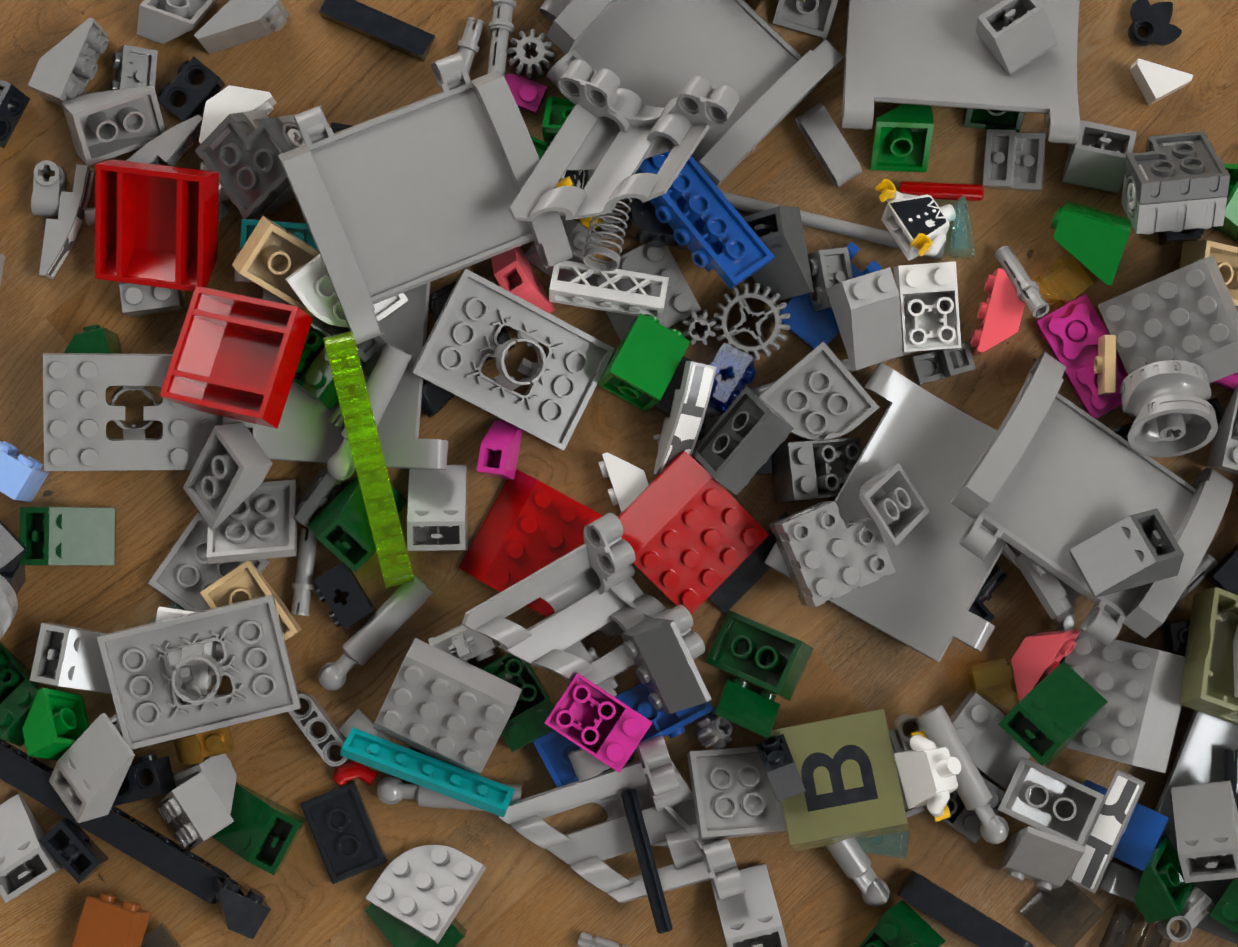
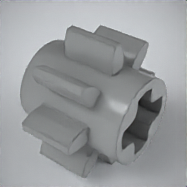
[682,309,716,345]
[697,712,732,750]

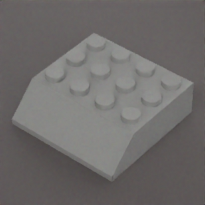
[1098,256,1238,383]
[1064,630,1185,773]
[373,638,522,775]

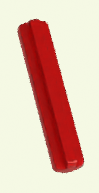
[899,181,984,201]

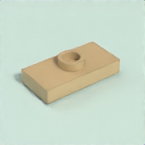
[1093,335,1116,395]

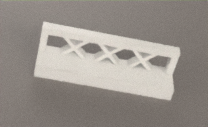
[549,260,669,321]

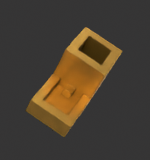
[173,726,235,764]

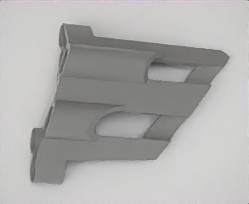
[508,59,740,221]
[462,513,705,685]
[498,734,746,903]

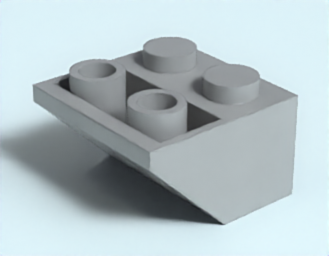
[976,0,1058,76]
[1062,120,1137,194]

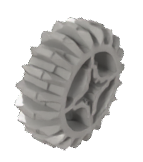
[713,283,790,360]

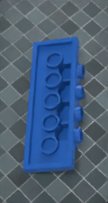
[635,151,775,289]
[533,682,714,788]

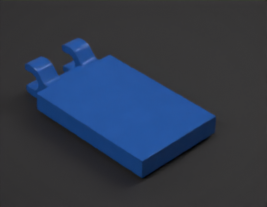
[781,242,882,350]
[1084,779,1169,871]

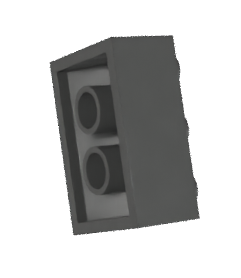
[692,386,794,495]
[621,617,711,714]

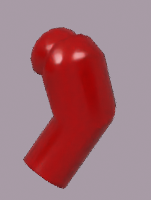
[333,761,378,786]

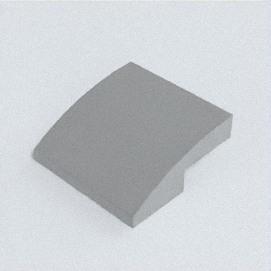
[983,129,1046,192]

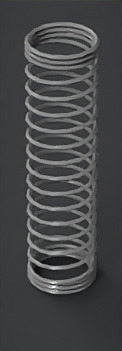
[582,198,632,271]

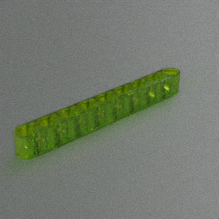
[323,331,414,588]

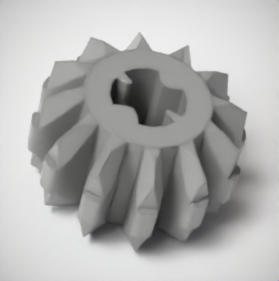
[507,29,555,79]

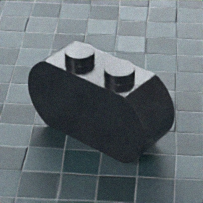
[627,198,689,250]

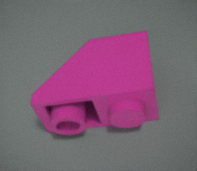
[476,420,523,480]

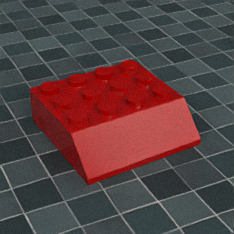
[95,159,219,292]
[159,286,313,429]
[618,450,769,615]
[459,469,603,617]

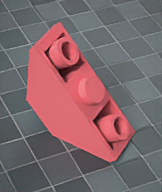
[491,246,555,313]
[970,268,1025,356]
[1011,629,1080,701]

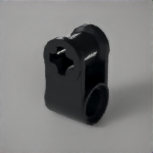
[421,381,455,418]

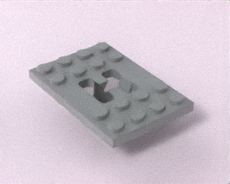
[411,268,615,451]
[43,353,223,471]
[97,594,301,750]

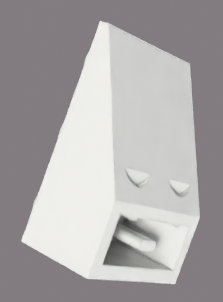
[893,261,961,352]

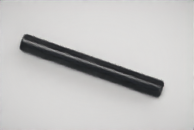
[621,789,673,934]

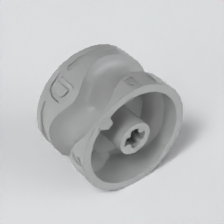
[1120,360,1218,457]

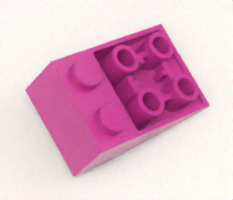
[545,673,652,773]

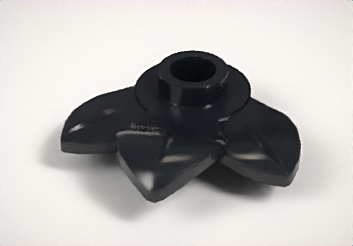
[1128,0,1182,47]

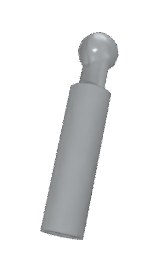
[327,343,412,480]
[318,573,433,691]
[916,705,1009,844]
[377,776,522,811]
[826,838,889,907]

